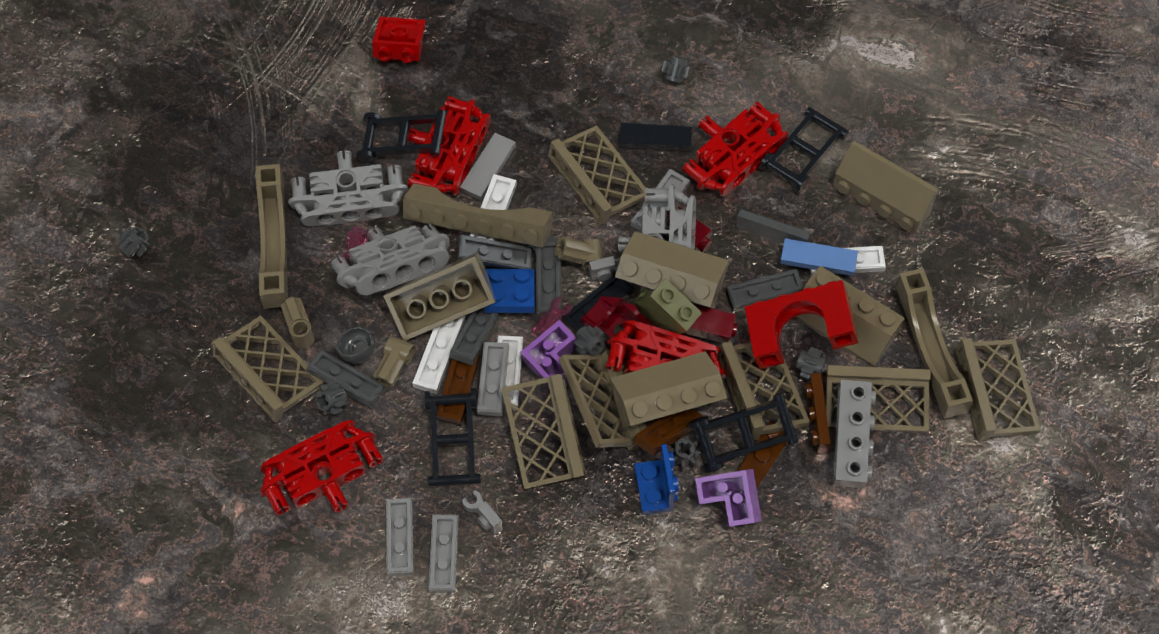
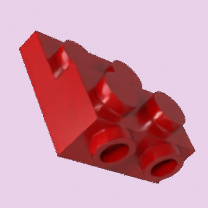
[372,17,426,63]

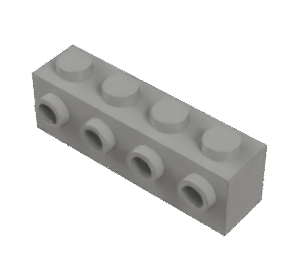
[833,380,876,489]

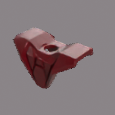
[581,296,654,362]

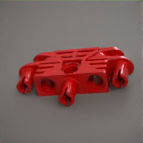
[408,96,491,196]
[682,101,788,196]
[605,320,727,378]
[260,420,384,516]

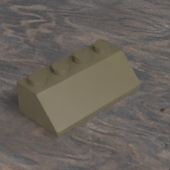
[833,141,938,234]
[615,231,730,309]
[383,252,496,341]
[794,266,905,367]
[609,351,727,428]

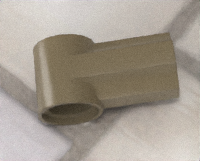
[555,236,603,271]
[280,297,315,349]
[373,336,416,388]

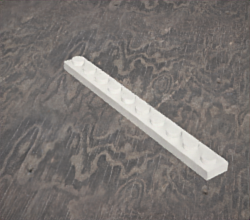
[412,174,517,394]

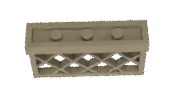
[548,125,647,225]
[212,315,323,423]
[954,338,1041,442]
[717,342,810,440]
[559,350,647,451]
[825,365,931,433]
[502,374,586,489]

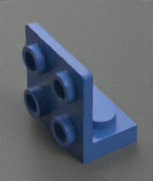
[634,444,679,515]

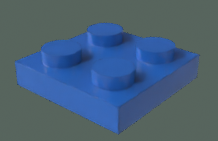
[484,269,534,313]

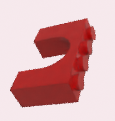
[745,280,859,369]

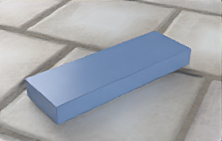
[780,238,858,276]

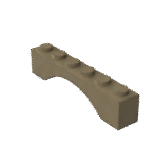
[256,164,288,309]
[403,183,552,248]
[896,268,973,419]

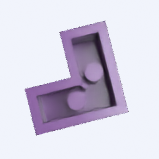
[521,320,577,389]
[695,469,762,527]

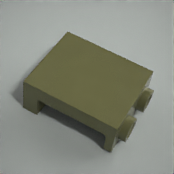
[631,279,701,334]

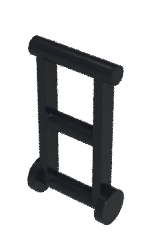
[759,107,849,193]
[356,110,447,163]
[424,388,481,487]
[688,393,798,472]

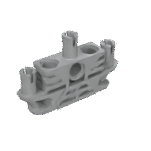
[288,150,408,226]
[618,184,696,291]
[331,224,450,296]

